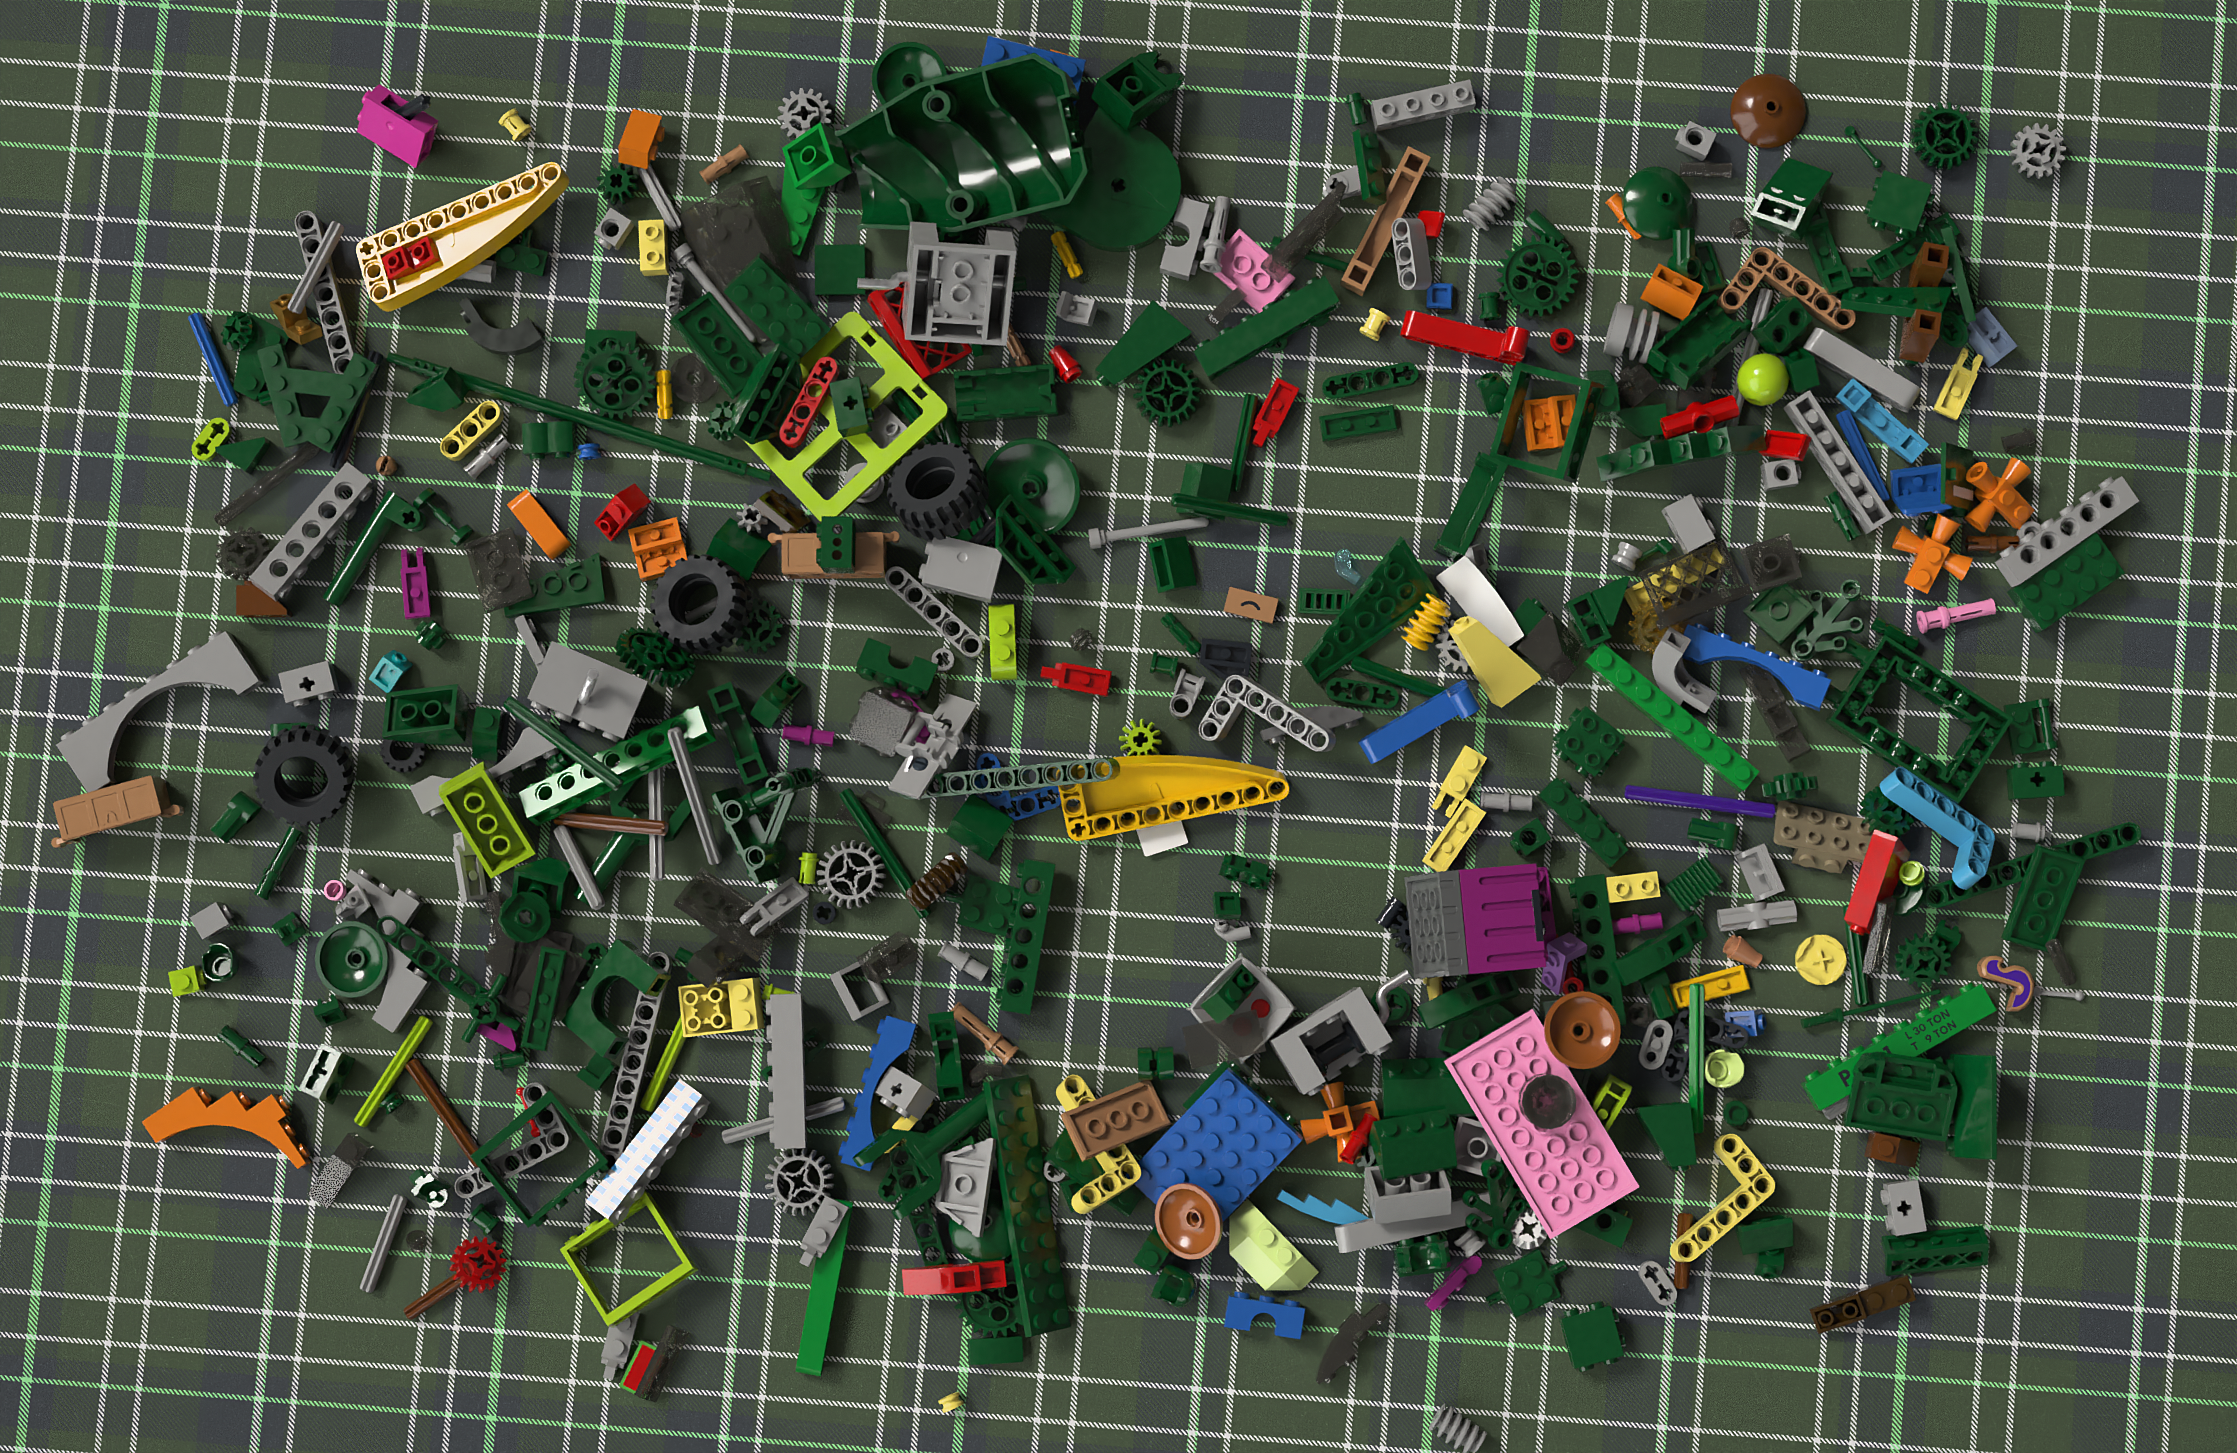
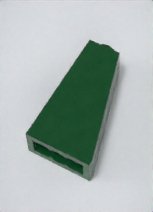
[1095,300,1192,389]

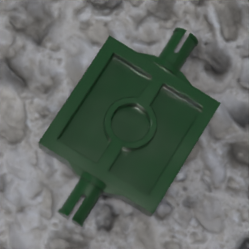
[945,875,1031,938]
[1485,1249,1568,1318]

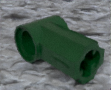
[1667,228,1701,279]
[210,791,261,843]
[1687,818,1741,851]
[1639,968,1678,1020]

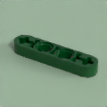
[1322,362,1418,401]
[878,1113,940,1202]

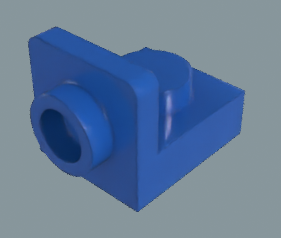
[1725,1009,1767,1038]

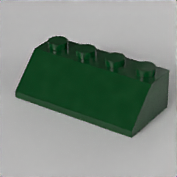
[1381,1057,1476,1119]

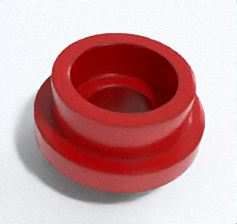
[1550,328,1575,353]

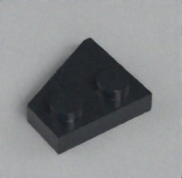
[1199,637,1252,691]

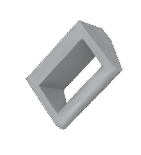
[830,957,890,1021]

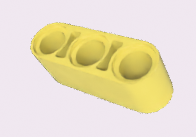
[440,401,504,461]

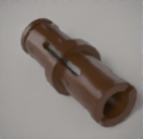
[1965,534,2019,553]

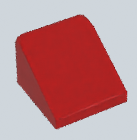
[1418,210,1445,240]

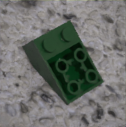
[1750,157,1833,241]

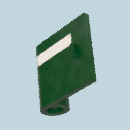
[1940,442,1974,517]

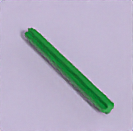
[1689,983,1705,1133]

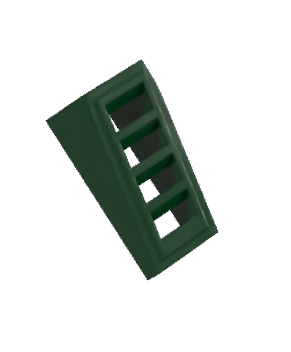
[1297,588,1350,616]

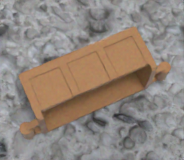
[768,531,901,579]
[51,775,184,848]

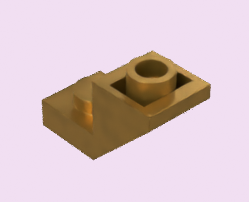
[270,293,323,345]

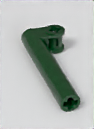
[322,490,426,608]

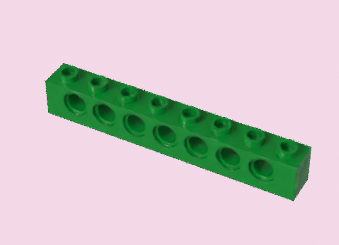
[519,706,716,826]

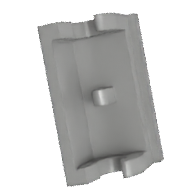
[1735,843,1785,902]

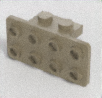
[1773,801,1874,874]

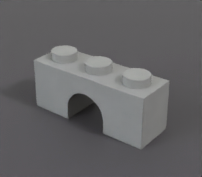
[1160,196,1213,281]

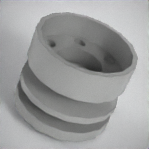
[1603,302,1660,364]

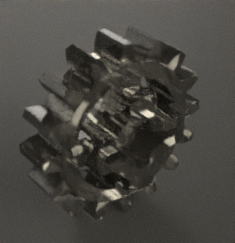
[215,526,272,581]

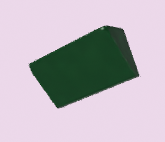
[1690,241,1726,297]

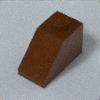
[236,581,292,618]
[1864,1132,1920,1168]

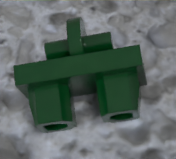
[409,1168,451,1209]

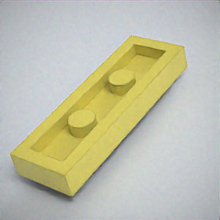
[1422,798,1486,872]

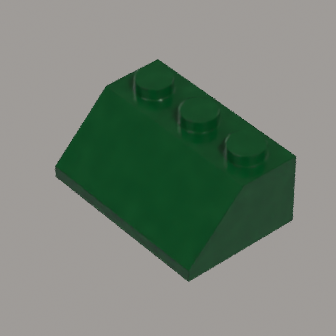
[1369,1109,1457,1181]

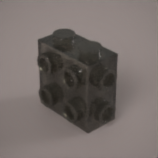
[849,686,919,758]

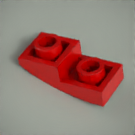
[382,236,440,280]

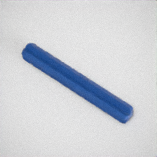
[188,312,238,407]
[1836,410,1890,502]

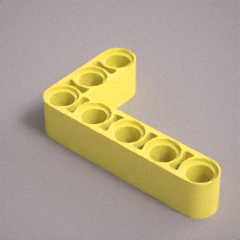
[1056,1075,1141,1214]
[1670,1134,1775,1262]

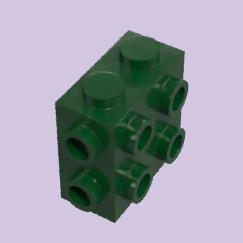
[1864,170,1935,239]
[1552,706,1625,778]
[1558,1301,1626,1372]

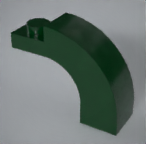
[928,1011,965,1102]

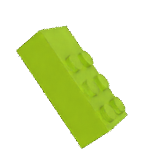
[439,761,535,878]

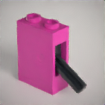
[357,84,438,168]

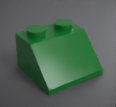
[782,122,852,190]

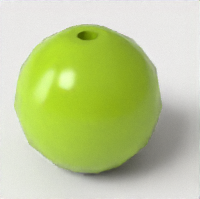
[1737,353,1789,406]

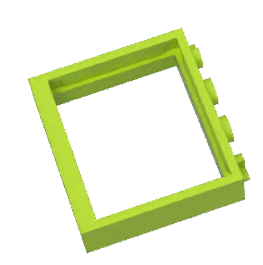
[560,1192,698,1328]

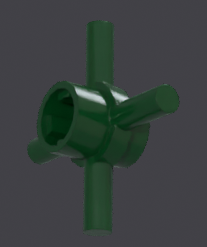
[449,973,521,1043]

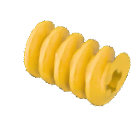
[1401,593,1451,651]

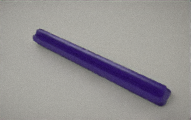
[1624,785,1775,818]

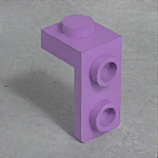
[1541,932,1587,995]

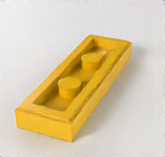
[1669,965,1750,1009]

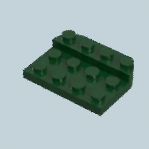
[1844,1052,1957,1142]

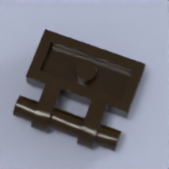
[753,489,812,534]

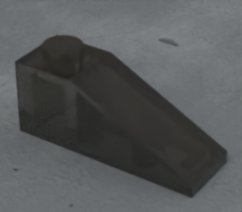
[308,1132,374,1209]

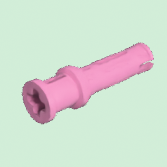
[1916,598,1996,633]

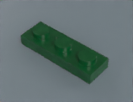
[1352,129,1387,206]

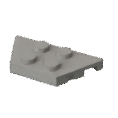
[935,1138,996,1237]

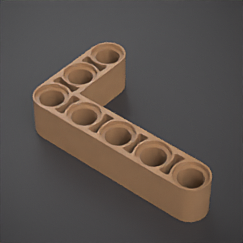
[1718,247,1856,333]

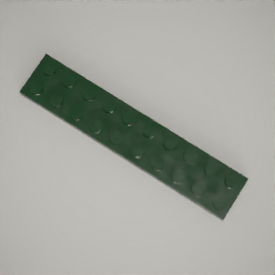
[983,1074,1071,1337]

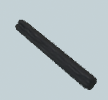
[330,351,383,470]

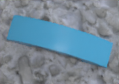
[1836,378,1929,464]

